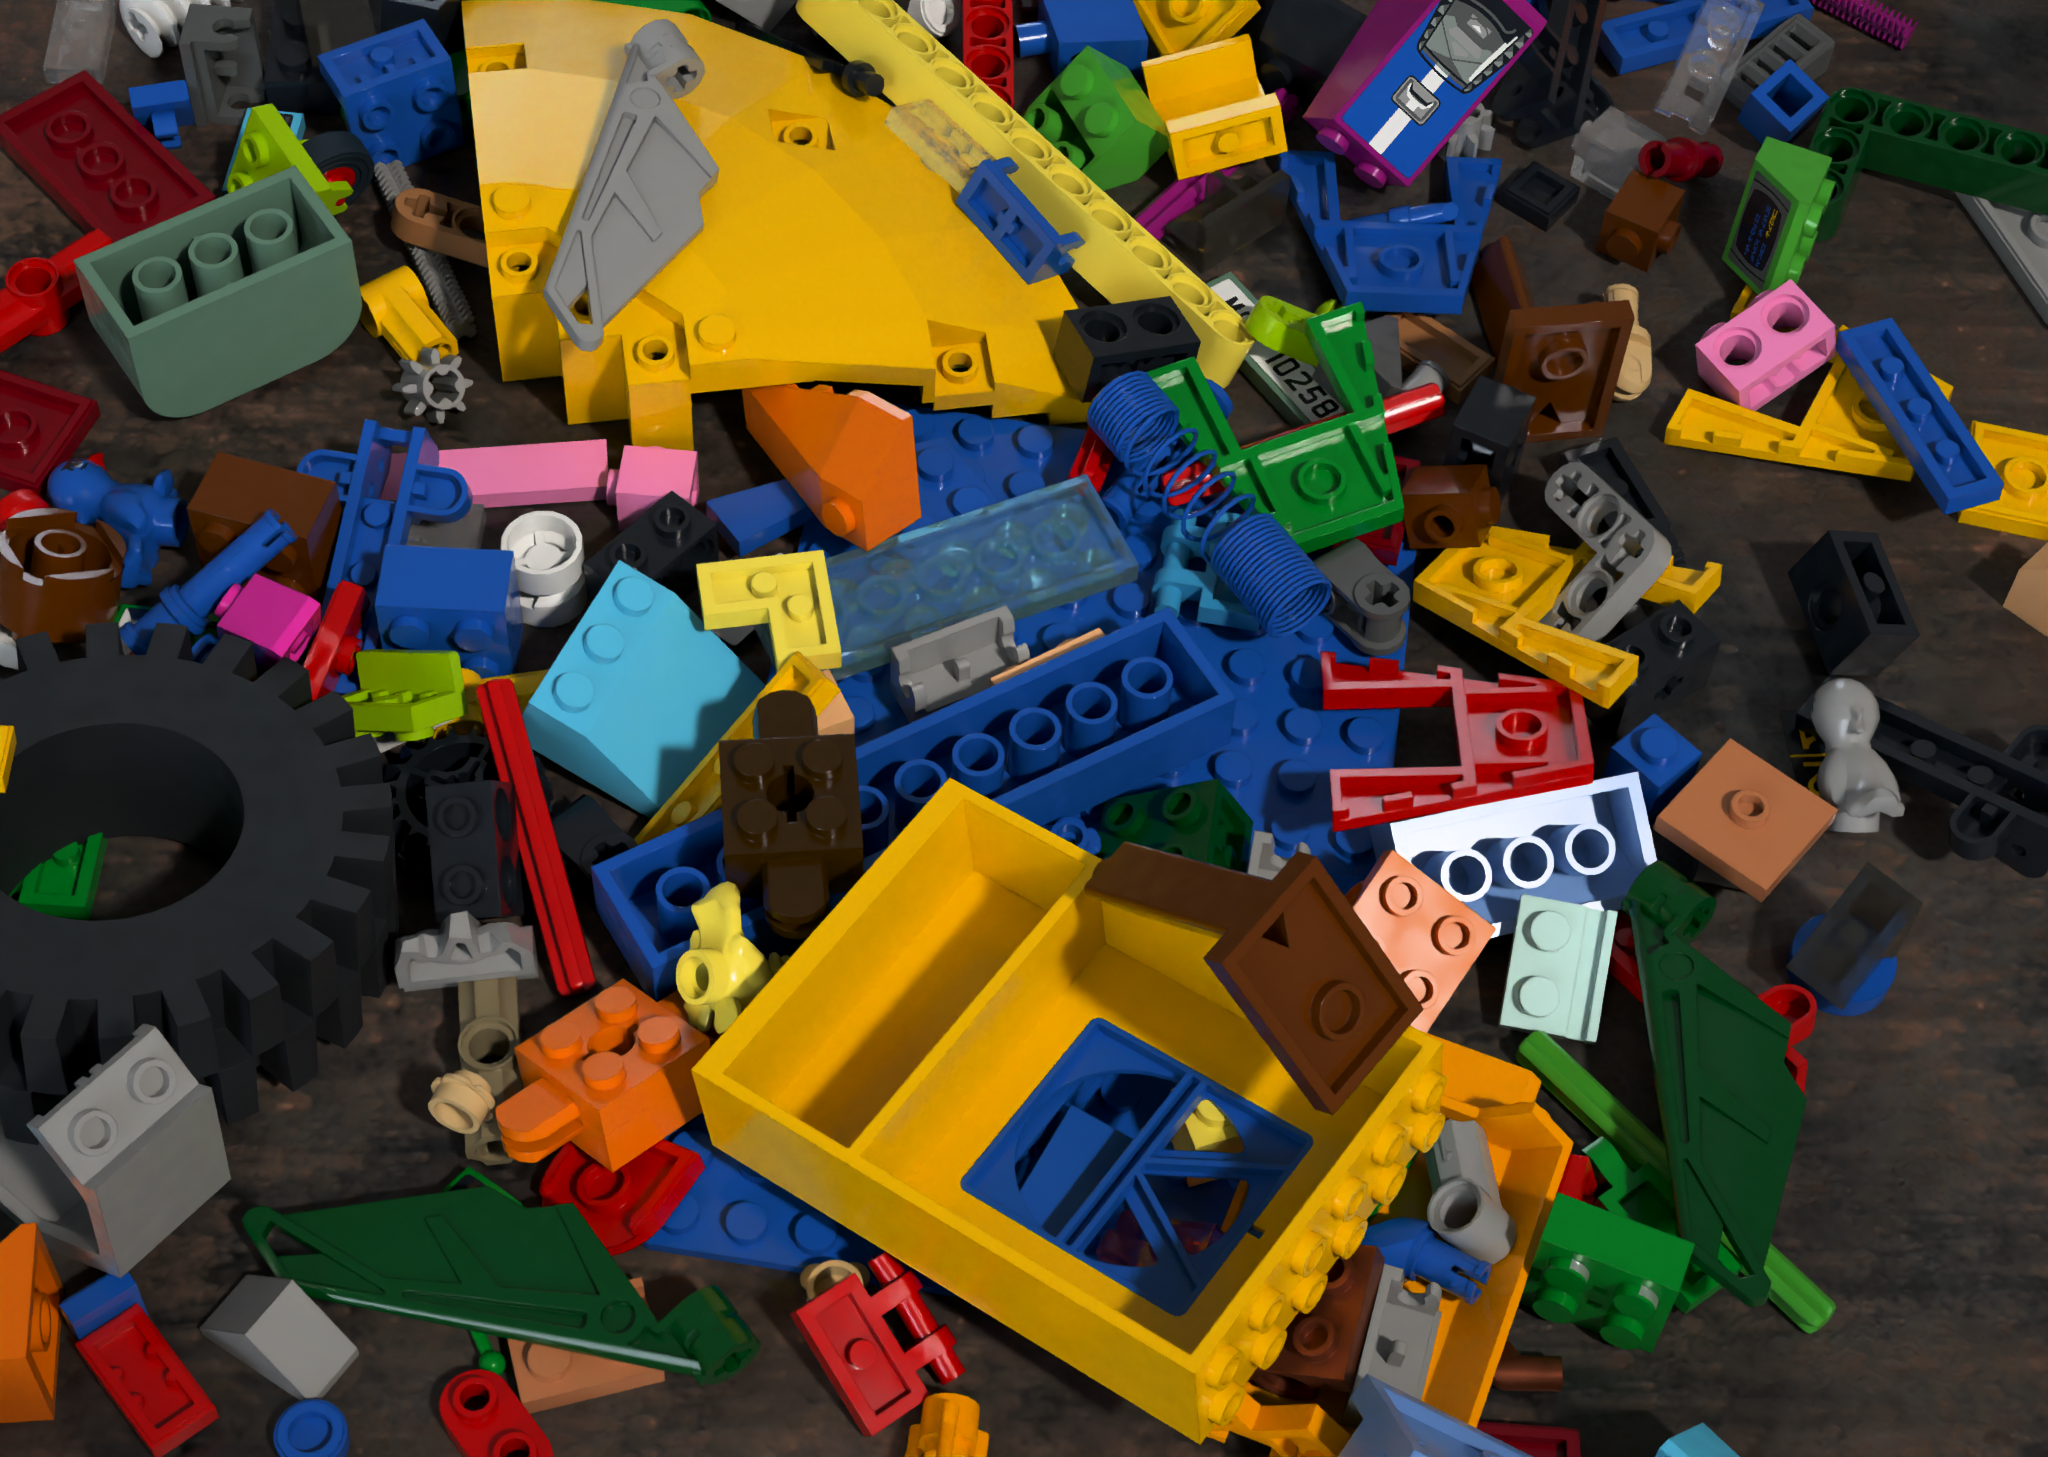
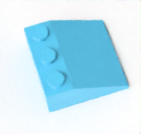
[522,560,766,819]

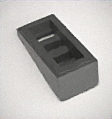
[1713,14,1835,110]

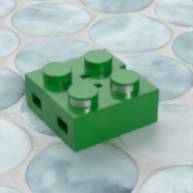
[1519,1192,1695,1354]

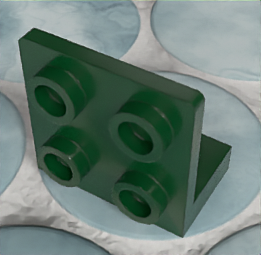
[1095,779,1253,873]

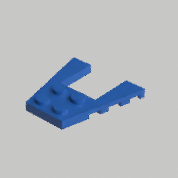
[1276,150,1502,315]
[706,436,1013,683]

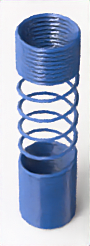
[1087,371,1332,638]

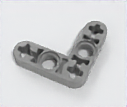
[1539,462,1672,643]

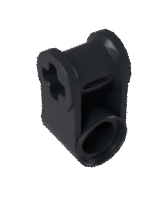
[551,794,638,912]

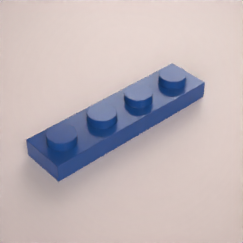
[1598,0,1814,75]
[1836,317,2004,515]

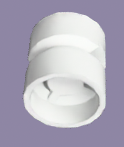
[501,511,587,627]

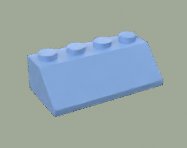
[1369,771,1657,938]

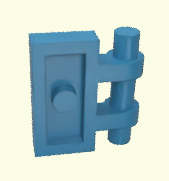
[1152,509,1260,632]

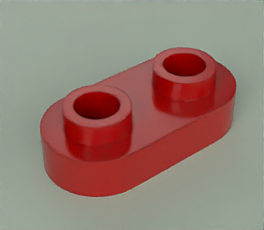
[439,1369,554,1457]

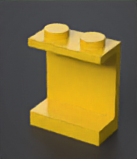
[1141,34,1288,181]

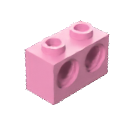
[1695,279,1836,411]

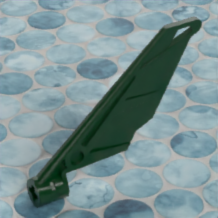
[1621,860,1807,1307]
[242,1186,761,1387]

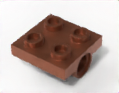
[1250,1244,1385,1401]

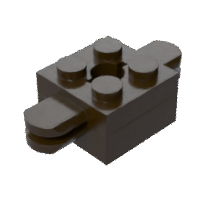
[719,690,863,939]

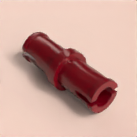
[1638,137,1723,182]

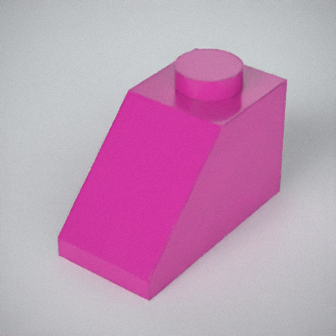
[214,573,321,671]

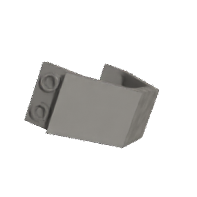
[0,1024,231,1278]

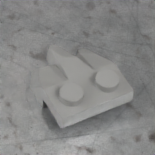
[394,911,539,992]

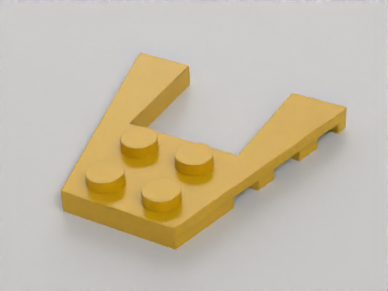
[1664,284,1954,482]
[1413,526,1722,709]

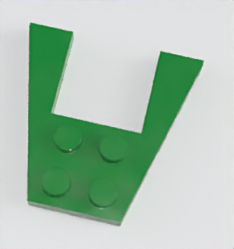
[1147,301,1405,554]

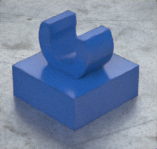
[128,79,195,150]

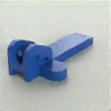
[296,419,473,695]

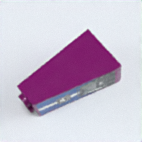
[1302,0,1548,188]

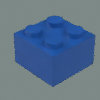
[375,544,523,679]

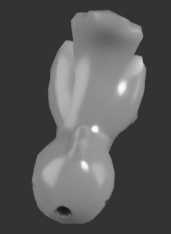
[1811,678,1905,833]

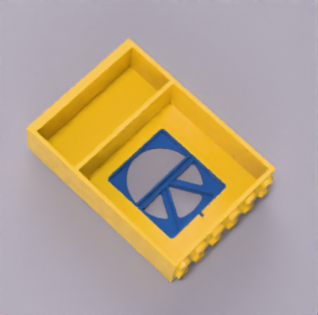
[691,778,1447,1445]

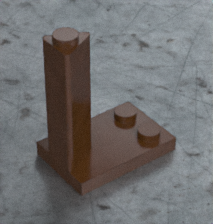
[1471,236,1635,443]
[1084,841,1424,1115]

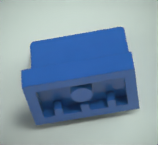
[317,18,465,178]

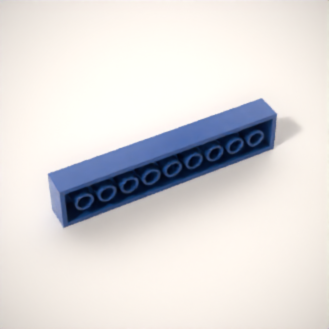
[591,607,1237,1002]

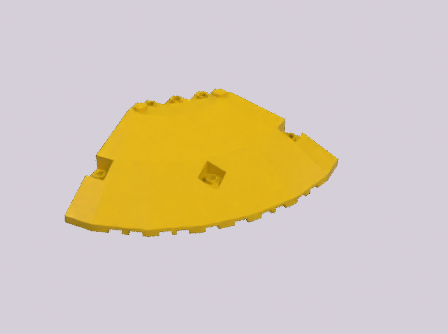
[461,0,1092,451]

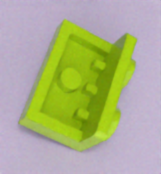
[341,649,468,741]

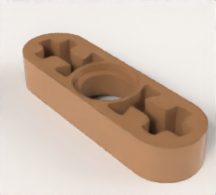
[390,188,489,268]

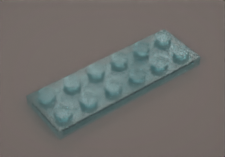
[753,474,1139,681]

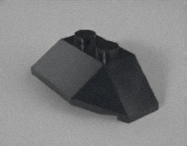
[1241,0,1368,109]

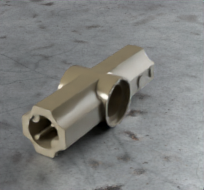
[457,976,524,1166]

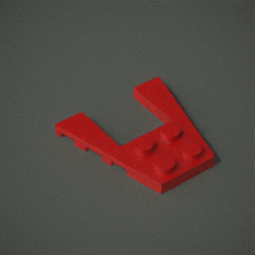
[1320,651,1594,832]

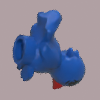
[47,452,189,588]

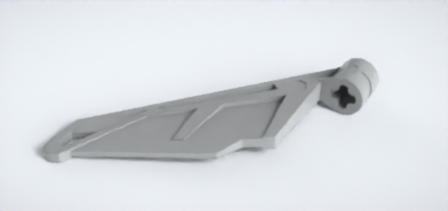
[543,19,719,352]

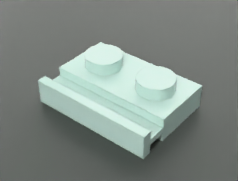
[1497,894,1618,1045]

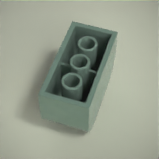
[73,165,362,418]

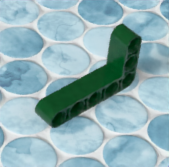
[1808,87,2048,242]

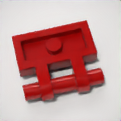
[789,1251,966,1437]

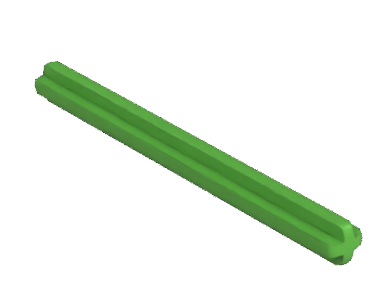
[1515,1030,1836,1334]

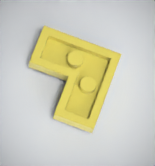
[696,550,842,672]

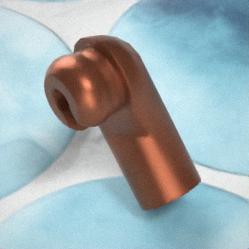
[1492,1339,1563,1392]

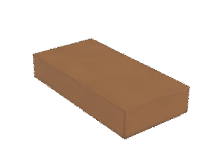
[1384,312,1495,405]

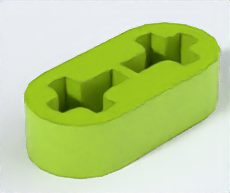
[1244,296,1319,367]

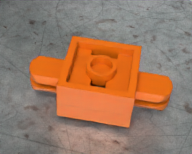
[495,978,723,1173]

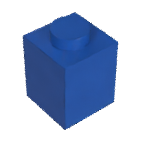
[1736,59,1830,145]
[1602,713,1702,826]

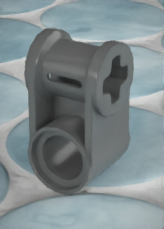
[1312,538,1411,656]

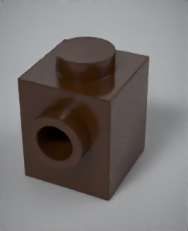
[1596,168,1686,272]
[1401,464,1501,549]

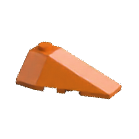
[742,383,922,552]

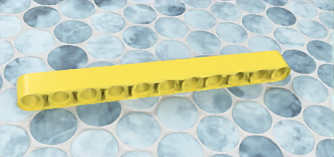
[795,0,1255,389]

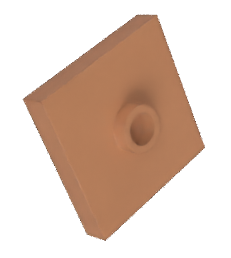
[1653,738,1838,903]

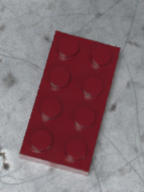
[0,70,216,243]

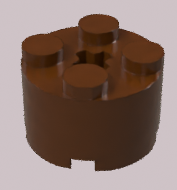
[0,508,127,643]

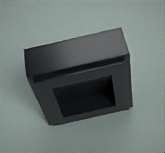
[1500,161,1580,232]

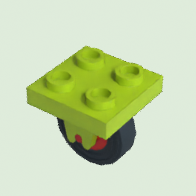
[226,103,375,216]

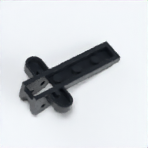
[1491,0,1616,149]
[1795,675,2048,878]

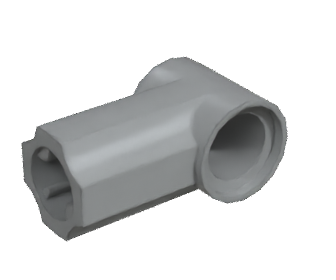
[1424,1119,1517,1265]

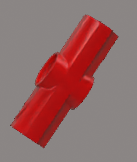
[0,228,113,354]

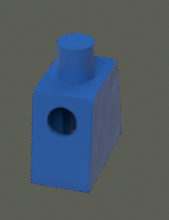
[1013,0,1148,80]

